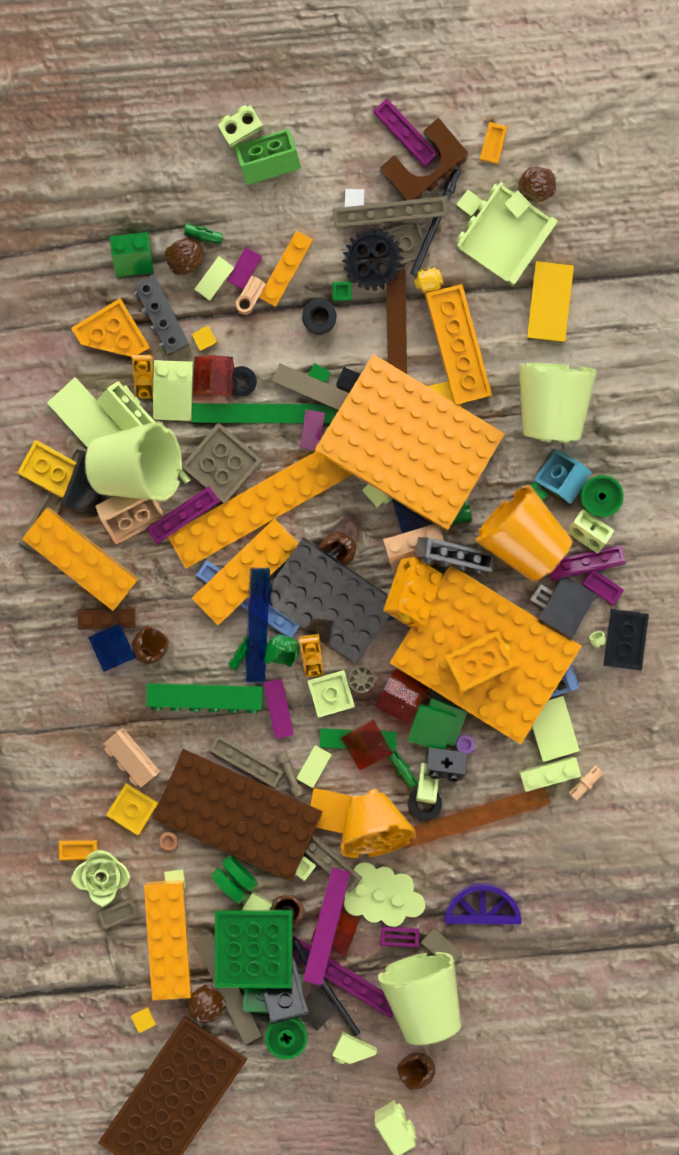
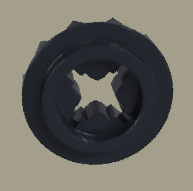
[226,366,257,397]

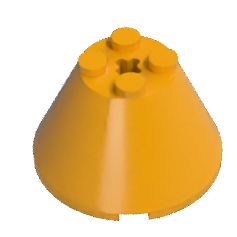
[340,789,416,858]

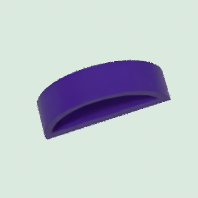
[444,883,522,924]

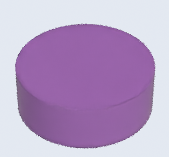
[456,735,475,754]

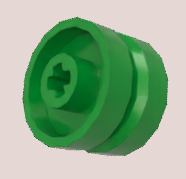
[579,475,624,518]
[210,855,259,904]
[265,1017,308,1060]

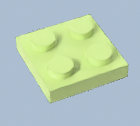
[308,670,355,718]

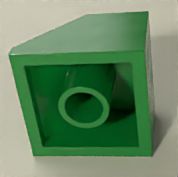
[110,232,154,277]

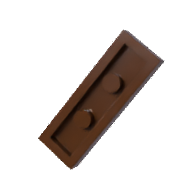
[77,609,136,629]

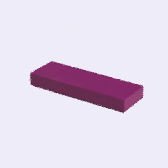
[263,679,294,739]

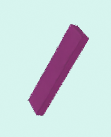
[373,99,439,168]
[146,486,220,544]
[549,545,626,581]

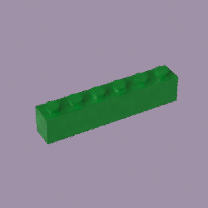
[146,683,263,713]

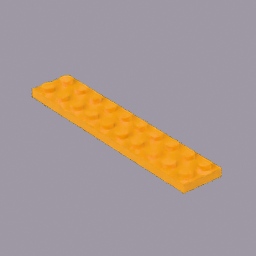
[168,452,353,569]

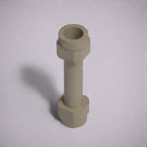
[276,751,304,797]

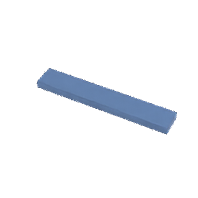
[196,560,300,637]

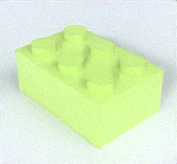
[375,1100,417,1155]

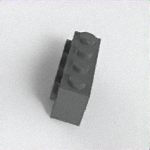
[133,275,190,355]
[415,537,495,575]

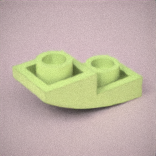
[195,256,234,300]

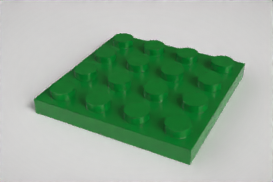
[215,910,292,988]

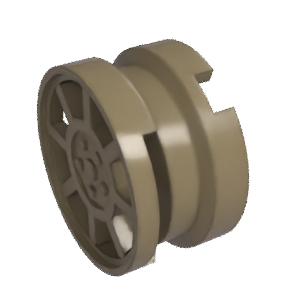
[348,665,375,693]

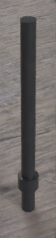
[410,169,461,277]
[292,938,360,1036]

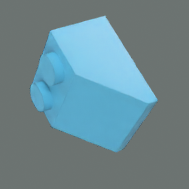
[534,449,592,504]

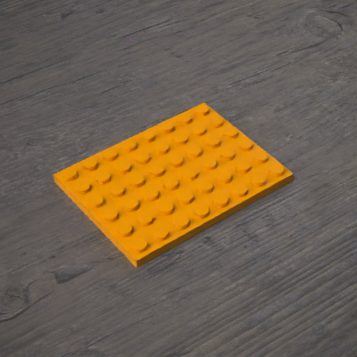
[314,354,505,531]
[390,564,582,744]

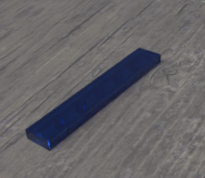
[245,567,270,682]

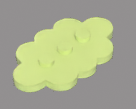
[344,862,425,927]

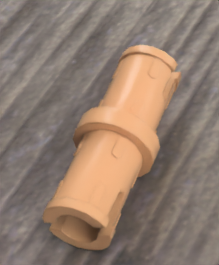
[568,765,604,801]

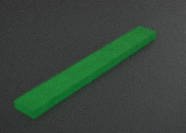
[192,403,339,424]

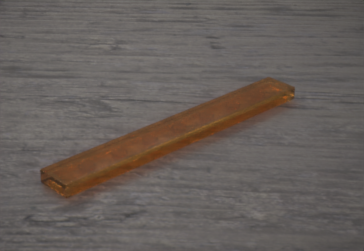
[404,786,551,849]

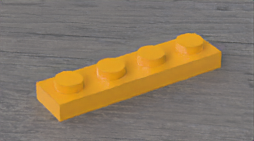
[259,230,313,307]

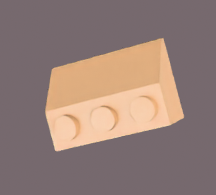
[95,496,165,544]
[383,524,444,576]
[104,728,160,787]

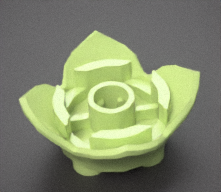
[71,850,130,907]

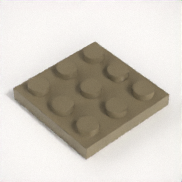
[182,423,262,503]

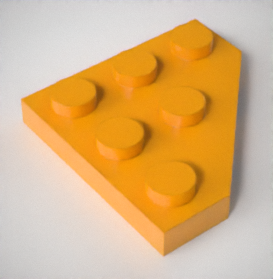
[71,299,150,357]

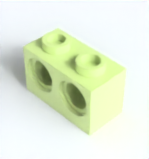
[218,105,263,148]
[567,509,615,554]

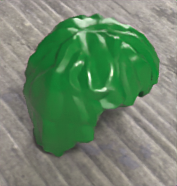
[264,635,300,667]

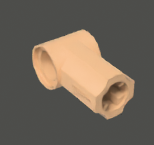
[236,276,266,315]

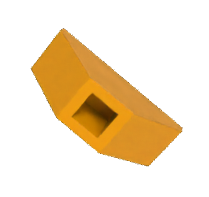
[132,355,154,399]
[300,634,324,677]

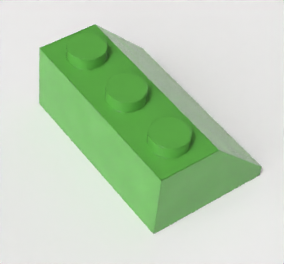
[234,129,301,185]

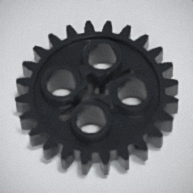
[342,228,405,291]

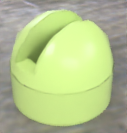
[589,631,606,648]

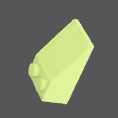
[153,360,194,421]

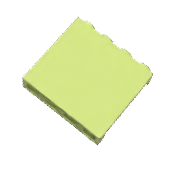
[456,182,558,286]

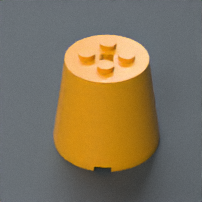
[475,485,572,582]

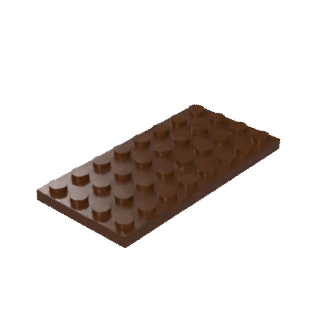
[152,749,323,882]
[98,1015,248,1155]

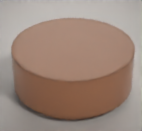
[159,832,178,851]

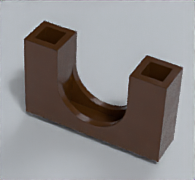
[380,118,468,200]

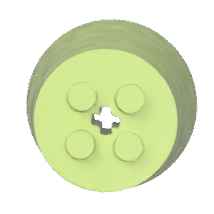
[519,363,597,443]
[85,422,182,501]
[378,952,461,1045]

